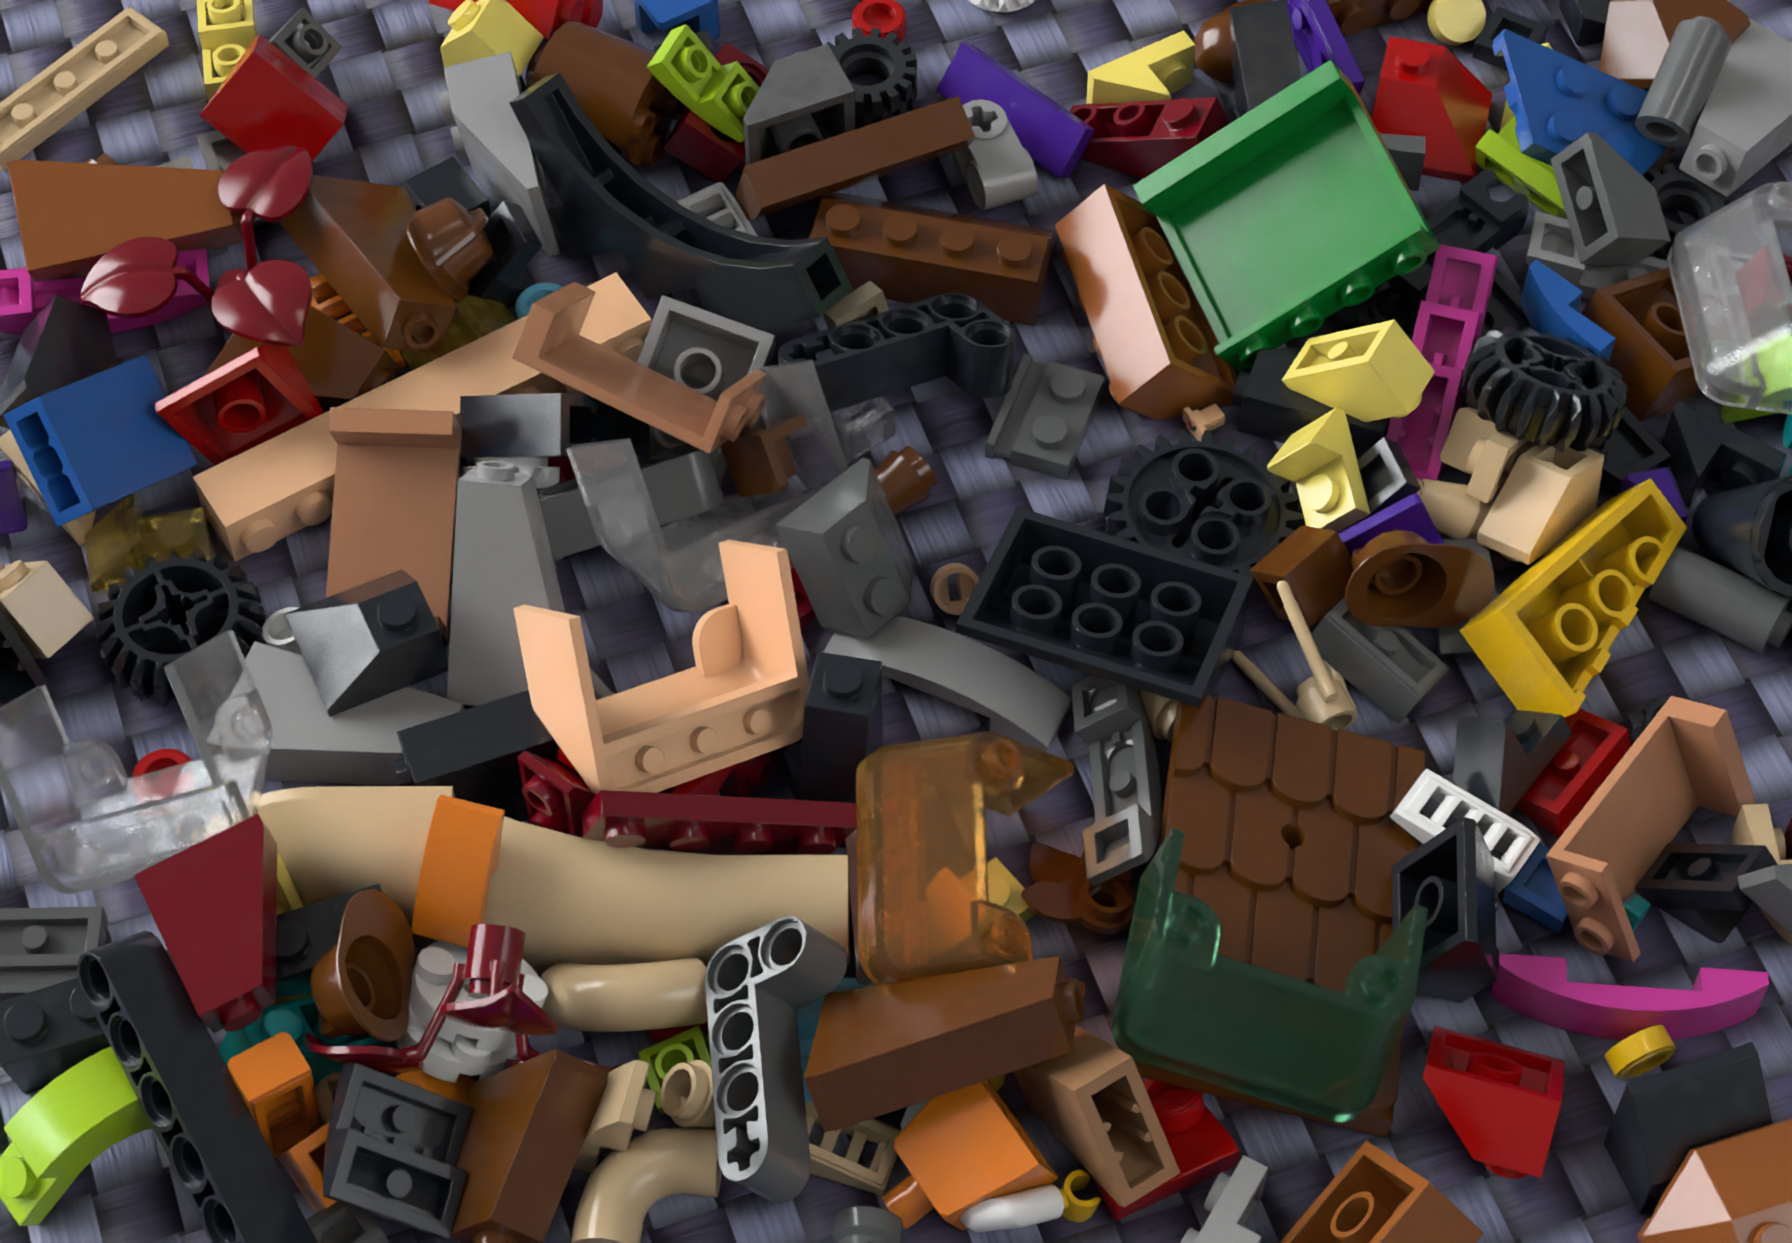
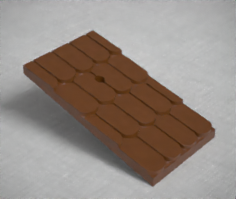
[1130,694,1425,1138]

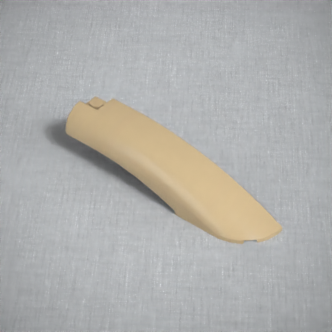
[210,786,850,974]

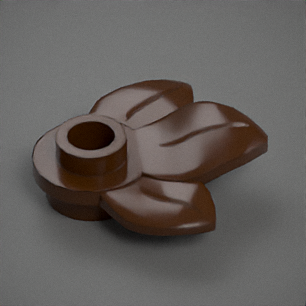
[1021,842,1136,934]

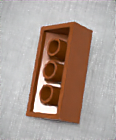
[1055,184,1238,421]

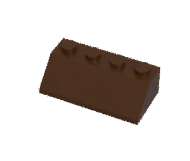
[809,192,1058,326]

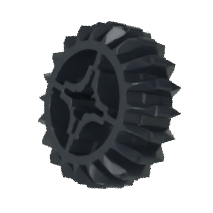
[1461,327,1628,452]
[95,547,267,707]

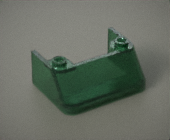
[1111,828,1428,1122]

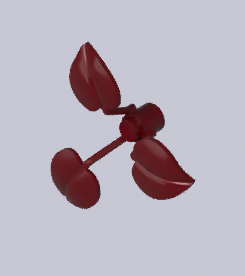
[80,146,313,348]
[304,924,623,1074]

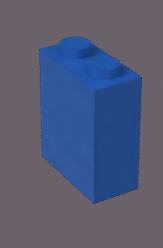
[4,354,198,527]

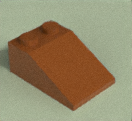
[1280,1140,1484,1243]

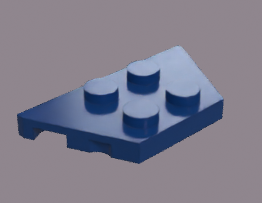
[1492,29,1668,176]

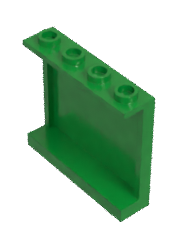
[1133,60,1440,372]

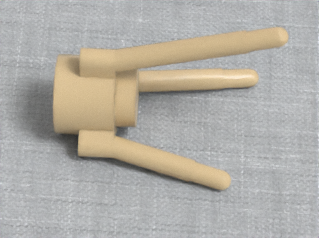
[1231,580,1358,731]

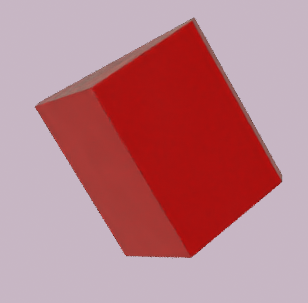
[199,34,348,161]
[155,343,324,466]

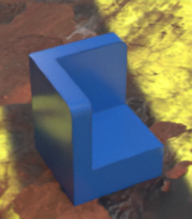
[634,0,720,44]

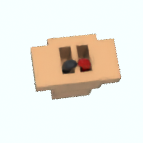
[1182,403,1225,442]

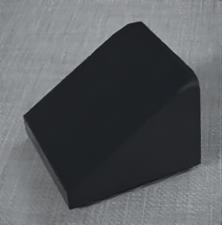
[1559,0,1611,46]

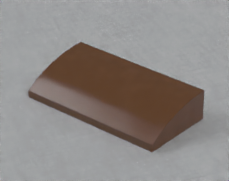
[735,96,975,220]

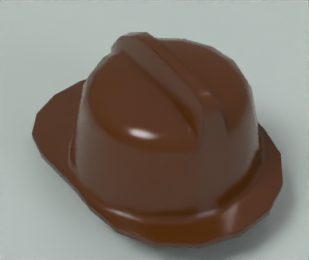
[406,197,493,301]
[1346,529,1494,628]
[310,889,415,1043]

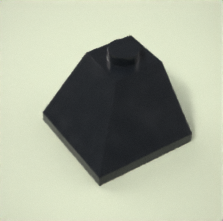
[284,569,448,717]

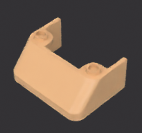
[513,540,810,795]

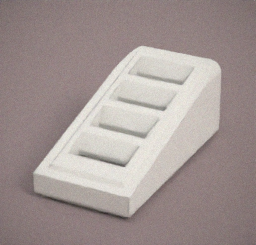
[1390,768,1541,893]

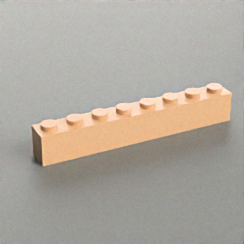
[193,273,652,562]

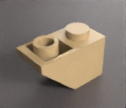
[1477,445,1604,565]
[0,560,94,659]

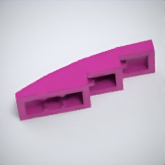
[1386,244,1499,481]

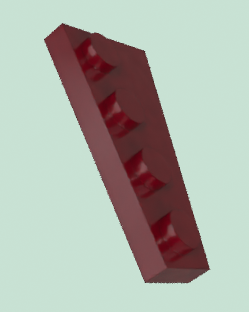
[582,790,857,855]

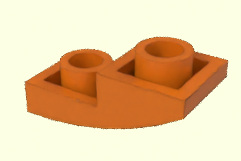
[411,794,505,948]

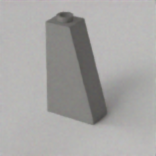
[1679,19,1792,197]
[447,461,565,706]
[201,641,465,786]

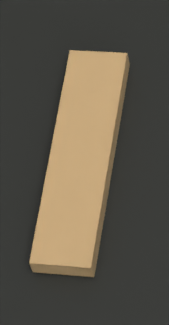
[0,6,170,172]

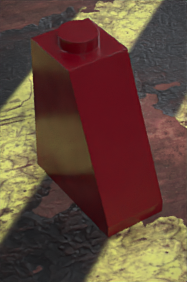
[134,814,277,1033]

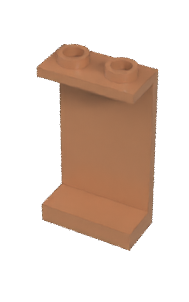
[512,282,767,454]
[326,407,462,642]
[1546,696,1756,963]

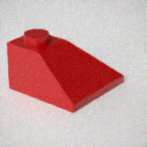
[1371,36,1493,183]
[1423,1025,1565,1179]

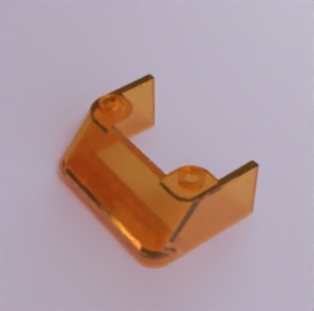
[856,732,1086,996]

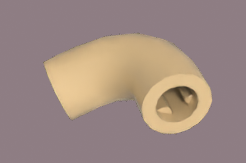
[540,958,708,1032]
[571,1127,722,1243]

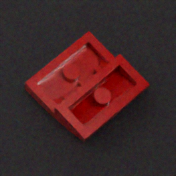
[1515,708,1631,839]

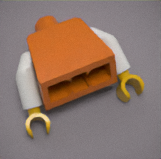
[882,1074,1101,1232]

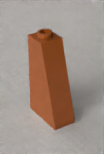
[7,160,244,282]

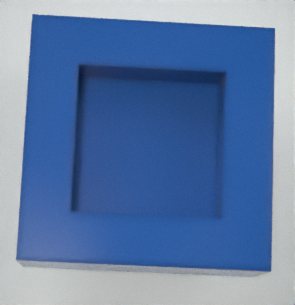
[1502,843,1569,934]

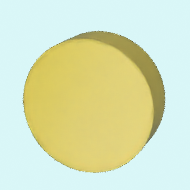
[1427,0,1486,46]

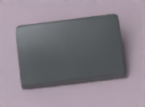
[1311,596,1450,723]

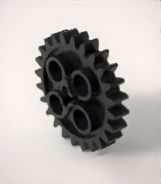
[1103,430,1303,589]

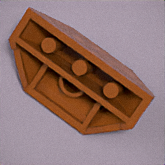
[1637,1118,1792,1243]

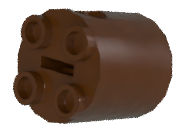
[525,20,685,168]

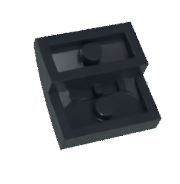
[323,1063,473,1239]

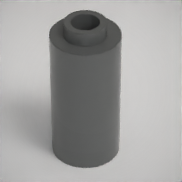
[1635,16,1732,148]
[1648,545,1792,654]

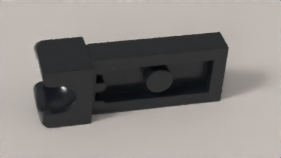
[1386,170,1529,306]

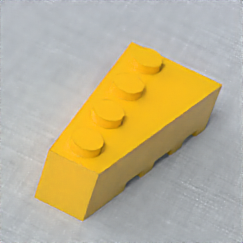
[1459,478,1687,718]

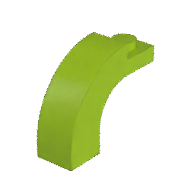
[0,1046,153,1226]

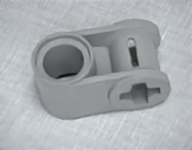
[953,99,1038,211]

